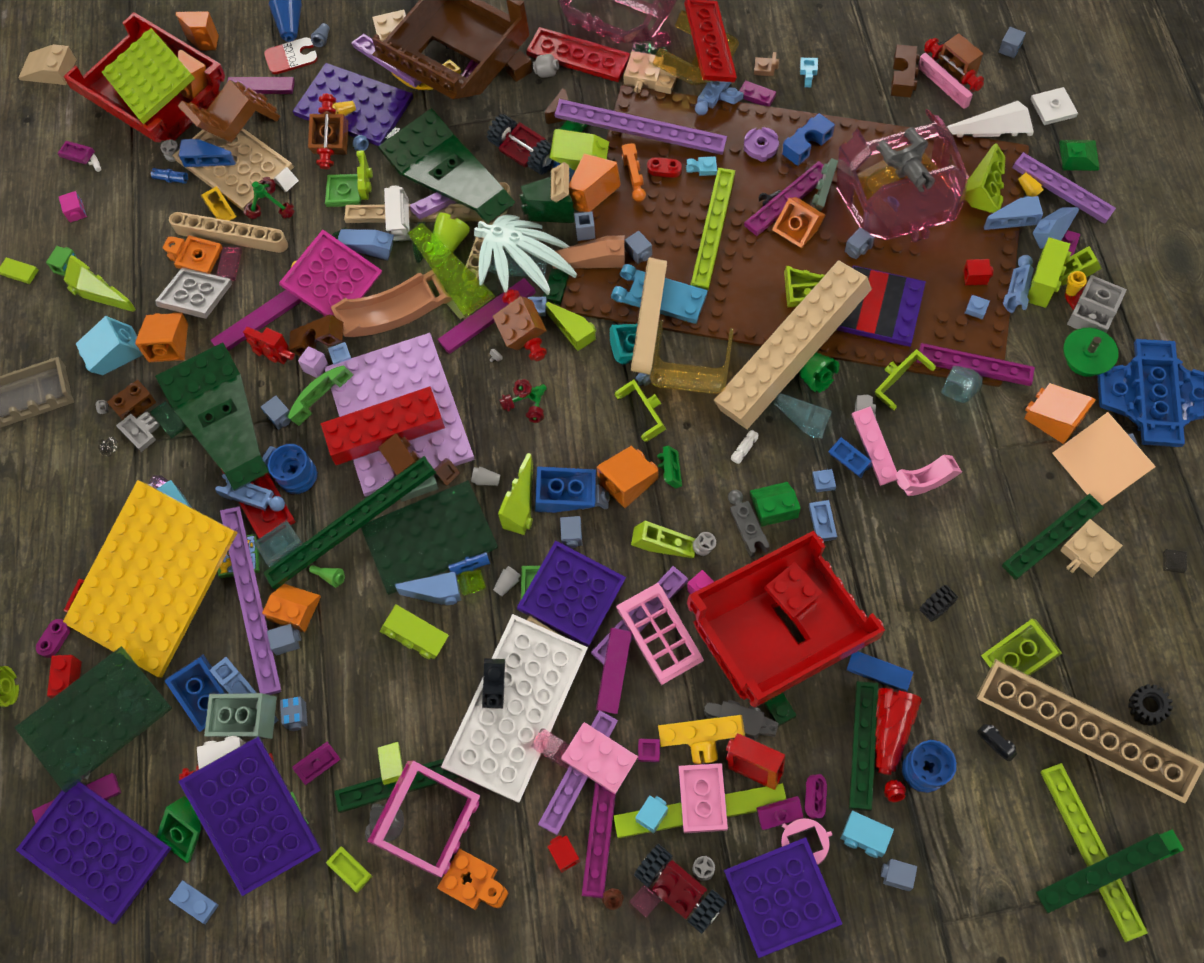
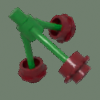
[244,177,295,219]
[499,379,547,423]

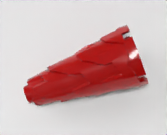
[875,688,922,775]

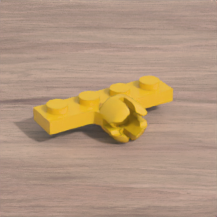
[658,715,745,764]

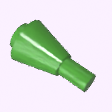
[309,565,345,588]

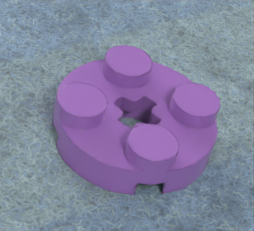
[744,127,779,162]

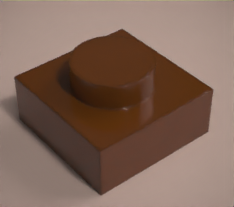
[434,458,460,486]

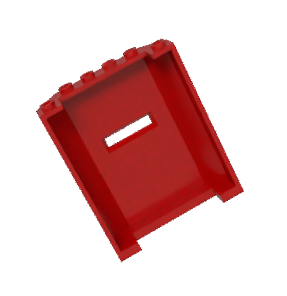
[63,12,225,142]
[687,531,885,708]

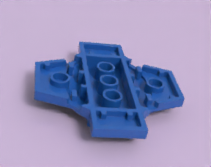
[1097,339,1204,447]

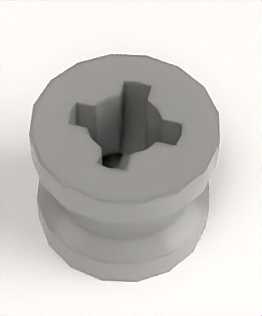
[160,139,180,162]
[693,532,716,556]
[693,856,715,881]

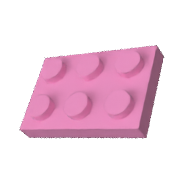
[561,722,638,794]
[679,763,728,833]

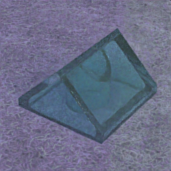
[254,520,303,567]

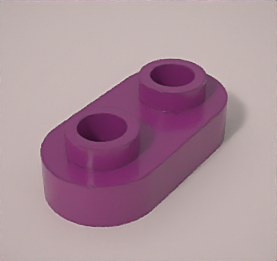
[36,619,70,658]
[804,774,827,819]

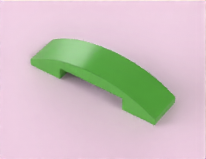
[288,365,353,426]

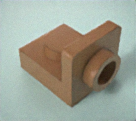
[754,52,779,76]

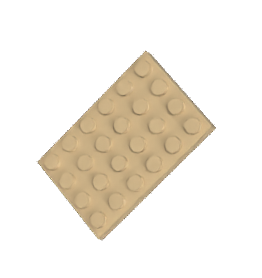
[172,128,294,211]

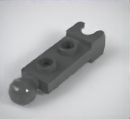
[728,489,770,558]

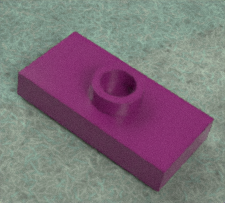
[57,141,95,165]
[756,796,804,830]

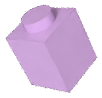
[298,346,329,378]

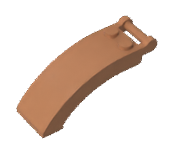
[331,269,452,337]

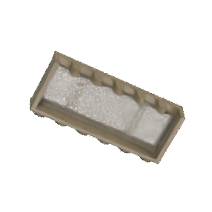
[0,357,74,428]

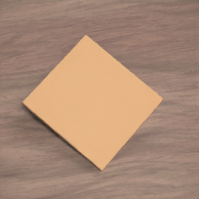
[1052,412,1156,506]

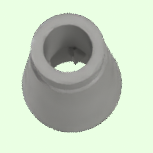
[471,466,500,486]
[493,566,521,597]

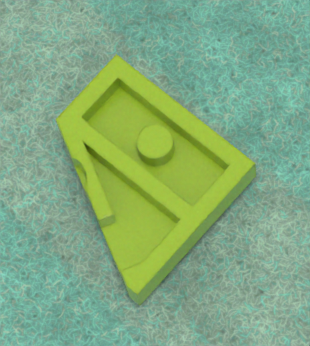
[357,150,373,200]

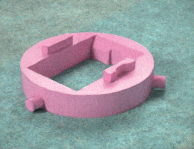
[781,819,832,865]

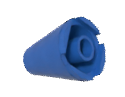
[269,0,302,42]

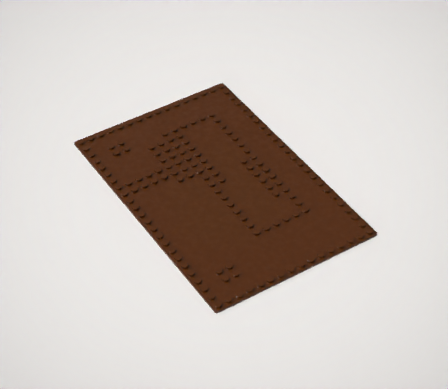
[561,85,1029,387]

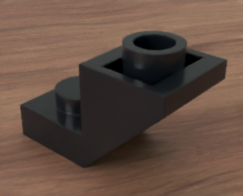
[482,658,505,709]

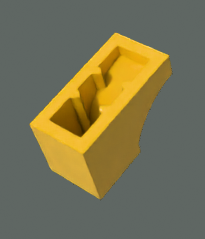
[201,186,236,221]

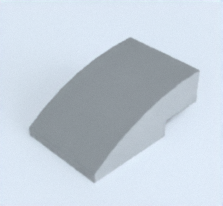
[1067,275,1127,333]

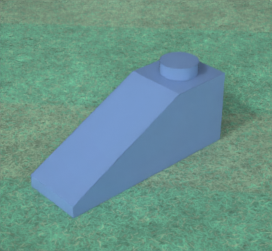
[984,196,1043,230]
[1033,207,1079,249]
[338,229,394,260]
[395,572,461,605]

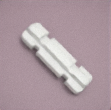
[731,430,759,464]

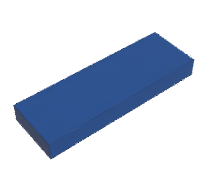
[846,651,914,692]

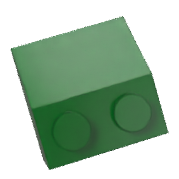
[749,482,801,527]

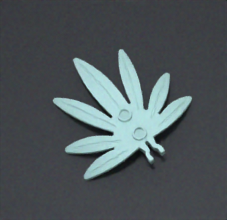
[474,215,577,295]

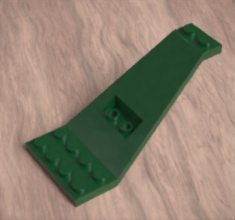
[378,108,515,225]
[155,342,269,491]

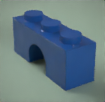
[782,113,835,166]

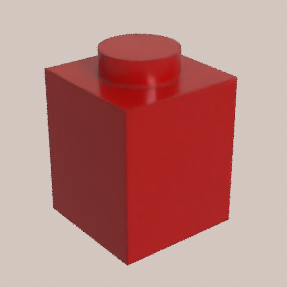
[963,259,993,285]
[547,835,580,873]

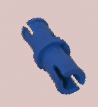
[151,168,188,184]
[448,552,490,575]

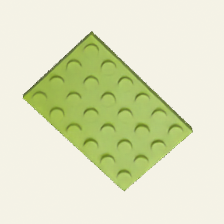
[102,28,195,124]

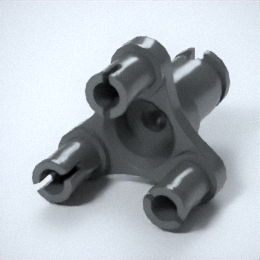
[876,127,935,192]

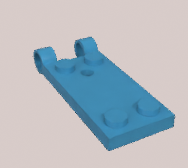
[611,264,708,324]

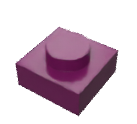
[638,739,660,762]

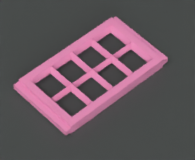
[616,583,704,685]

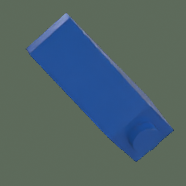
[179,139,236,167]

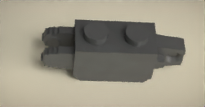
[704,700,778,740]

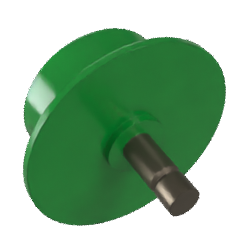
[1063,328,1118,377]

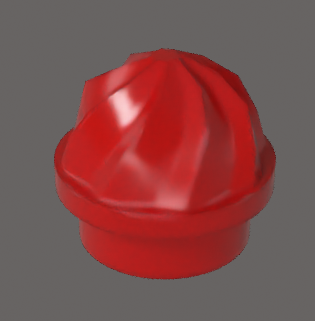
[884,780,906,802]

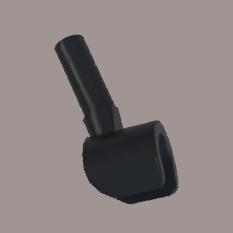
[758,190,781,206]

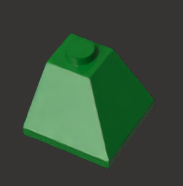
[1059,140,1100,171]
[156,796,201,863]

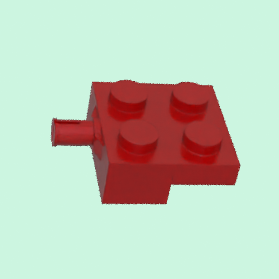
[243,327,295,364]

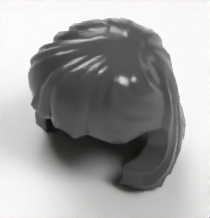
[365,804,404,842]

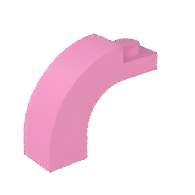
[895,455,962,496]

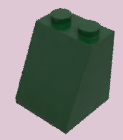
[519,177,575,223]

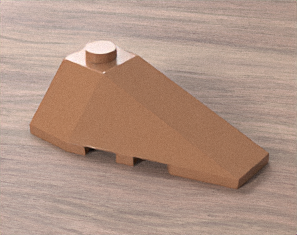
[553,235,625,269]

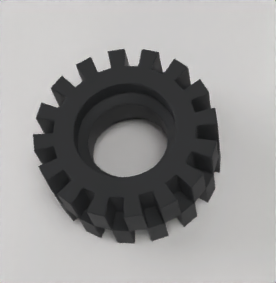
[919,585,958,622]
[1128,684,1173,726]

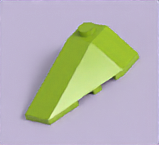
[962,143,1005,213]
[64,255,136,312]
[498,453,533,535]

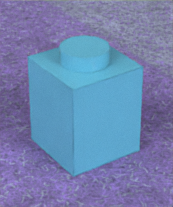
[635,796,668,833]

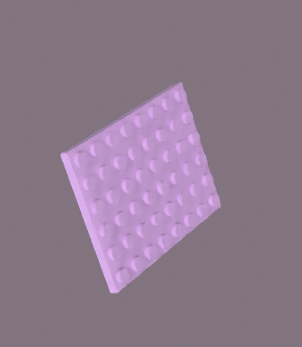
[324,333,475,497]

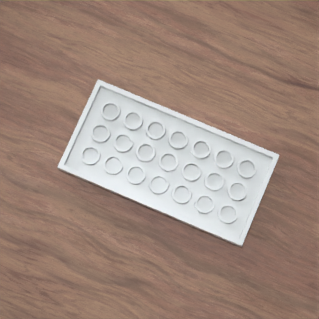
[441,614,588,803]

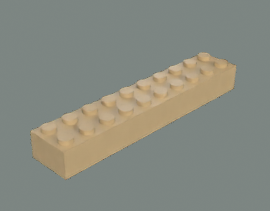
[714,260,872,429]
[976,659,1204,803]

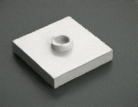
[1030,87,1078,125]

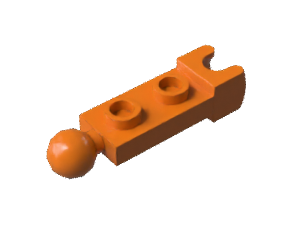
[621,143,646,202]

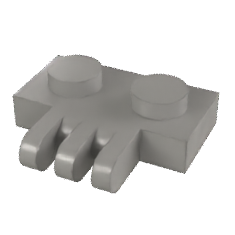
[116,412,160,452]

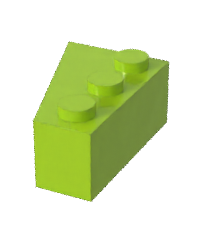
[1027,237,1071,308]
[784,266,825,308]
[379,604,449,659]

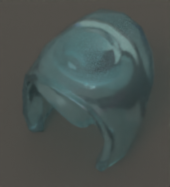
[941,366,982,403]

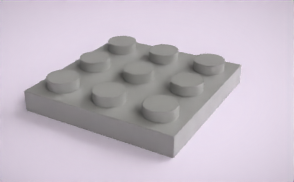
[155,267,232,319]

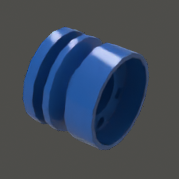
[267,444,318,494]
[902,740,957,793]

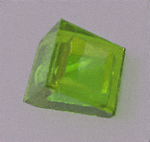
[458,570,486,595]

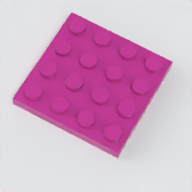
[279,230,382,316]

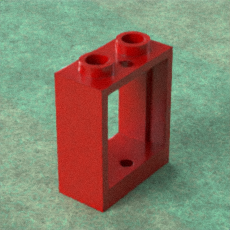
[726,733,785,790]

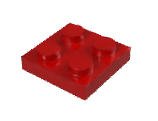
[764,562,822,619]

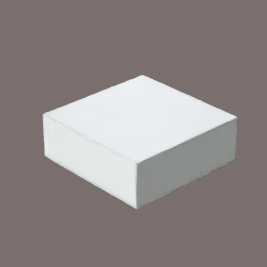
[273,167,299,192]

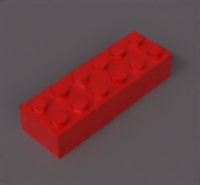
[320,386,445,465]

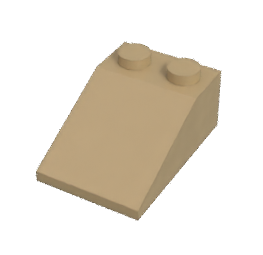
[19,44,76,85]

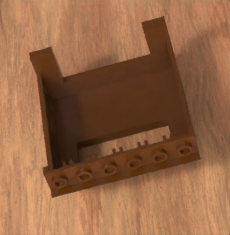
[372,0,530,99]

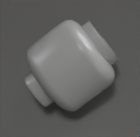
[533,54,559,78]

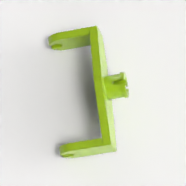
[875,349,936,410]
[614,379,666,442]

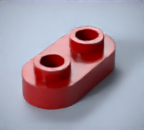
[647,157,682,178]

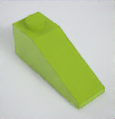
[1058,246,1102,286]
[545,302,596,351]
[631,521,695,558]

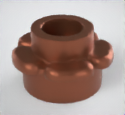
[602,888,624,910]

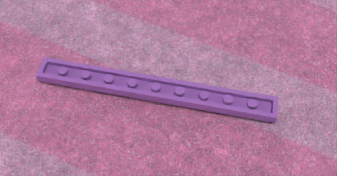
[555,99,727,155]
[220,507,281,695]

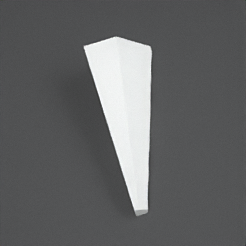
[939,101,1034,138]

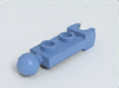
[695,81,731,115]
[1003,255,1034,313]
[215,474,285,512]

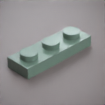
[811,158,838,211]

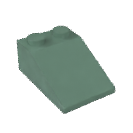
[204,693,277,739]

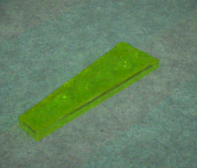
[408,223,495,318]

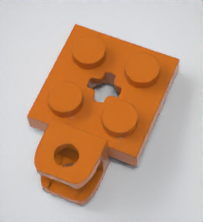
[163,235,223,274]
[437,848,508,910]

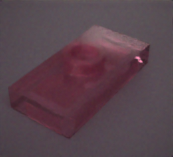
[216,247,242,281]

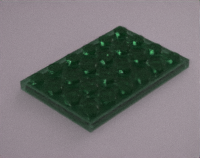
[361,480,498,595]
[14,646,172,793]

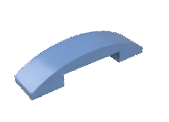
[209,657,279,724]

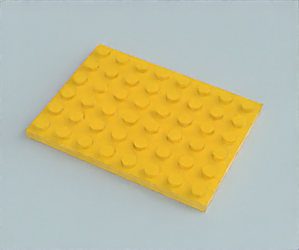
[63,480,238,677]

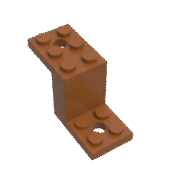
[178,79,281,143]

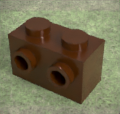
[107,379,156,420]
[378,434,421,475]

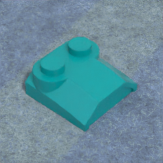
[610,324,655,364]

